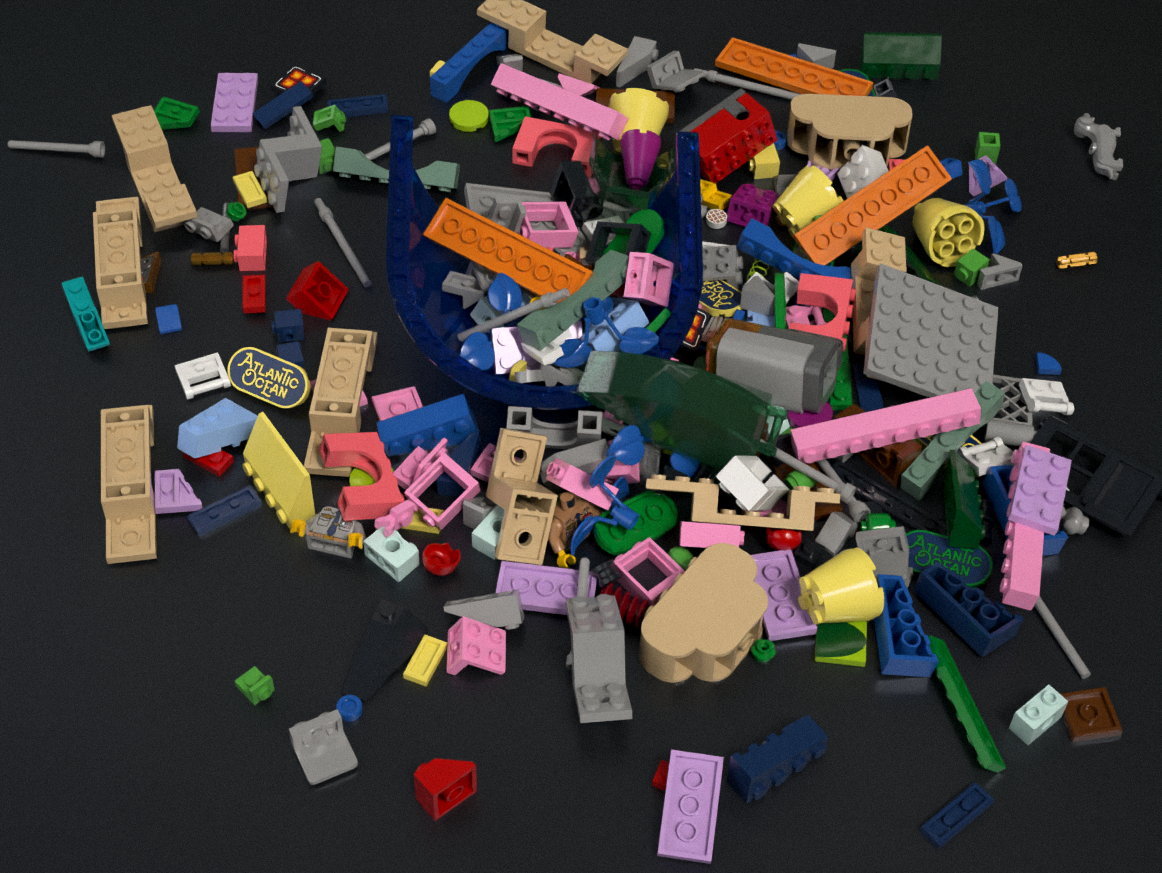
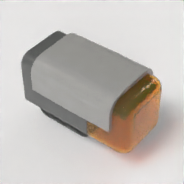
[705,318,843,414]

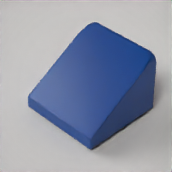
[940,158,962,179]
[155,304,182,334]

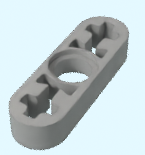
[515,369,545,384]

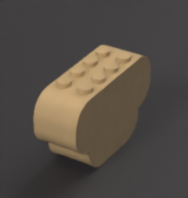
[787,94,912,170]
[639,543,768,683]

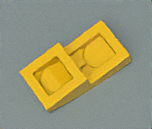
[692,179,732,211]

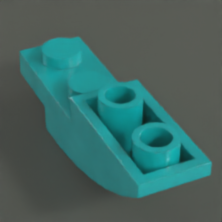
[61,276,110,352]

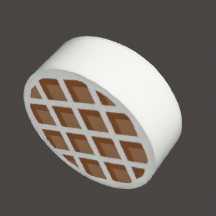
[706,209,727,229]

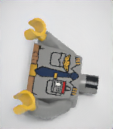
[290,506,366,558]

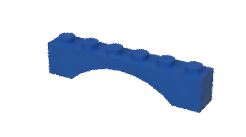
[430,22,509,103]
[737,218,852,303]

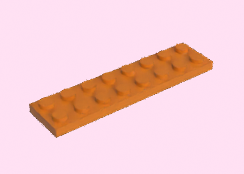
[715,37,873,96]
[793,145,952,266]
[423,198,594,304]

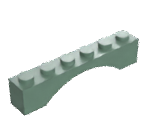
[333,147,460,192]
[517,250,635,350]
[901,381,1005,501]

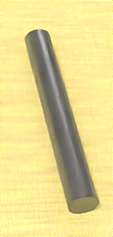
[220,203,230,253]

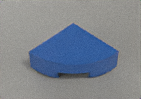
[1035,352,1062,375]

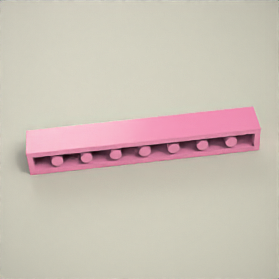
[491,63,629,141]
[791,388,981,464]
[1000,442,1050,610]

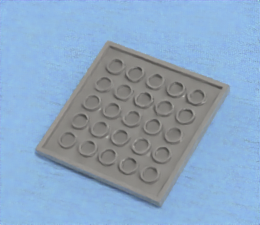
[863,263,998,398]

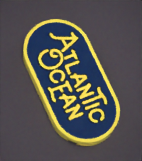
[675,270,744,317]
[228,347,311,409]

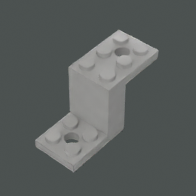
[254,106,322,213]
[565,594,632,723]

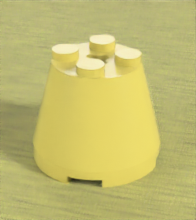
[608,88,669,156]
[772,165,844,237]
[912,198,984,267]
[798,548,884,625]

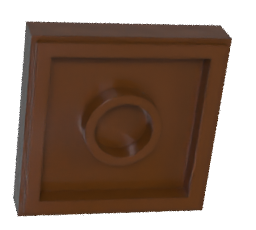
[1061,687,1123,742]

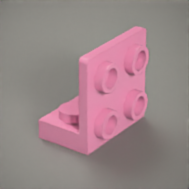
[393,438,448,490]
[447,616,506,675]

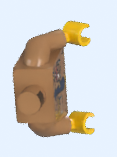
[548,492,603,568]

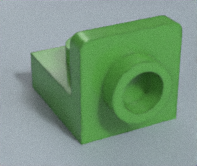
[313,104,346,132]
[235,666,275,705]

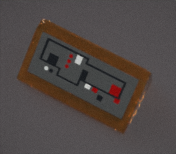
[141,252,161,293]

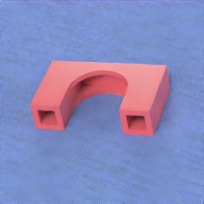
[512,117,603,178]
[789,273,856,352]
[319,432,404,521]

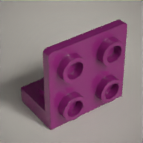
[727,184,780,227]

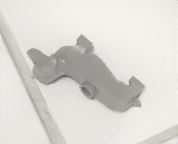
[1074,113,1123,180]

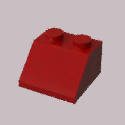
[286,261,349,320]
[414,758,477,821]

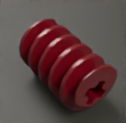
[599,582,648,630]

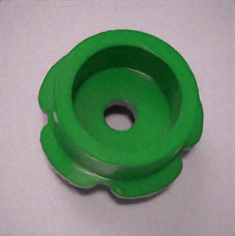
[226,202,247,221]
[751,639,776,662]

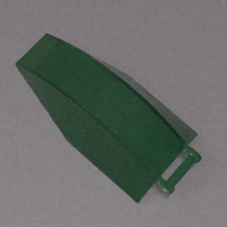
[589,134,674,214]
[576,351,788,469]

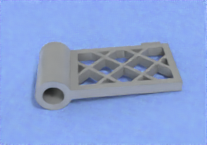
[983,375,1037,447]

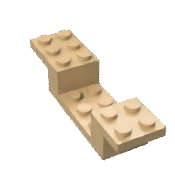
[477,0,628,84]
[112,105,197,232]
[93,197,148,329]
[851,227,906,381]
[304,328,378,477]
[101,405,157,564]
[645,475,840,531]

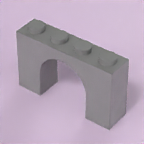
[507,406,602,449]

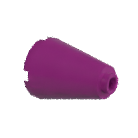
[620,129,661,190]

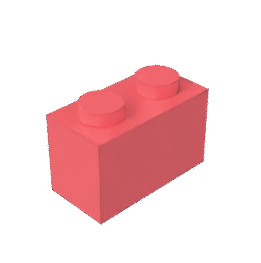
[234,225,267,271]

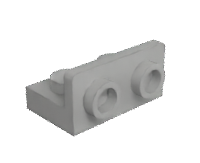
[487,197,526,234]
[184,207,234,242]

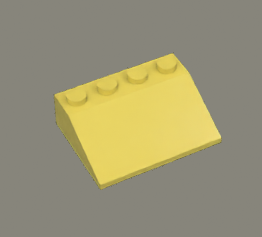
[242,412,315,529]

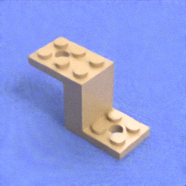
[485,428,558,565]

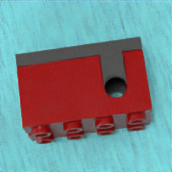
[676,88,777,183]

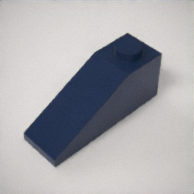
[434,430,480,498]

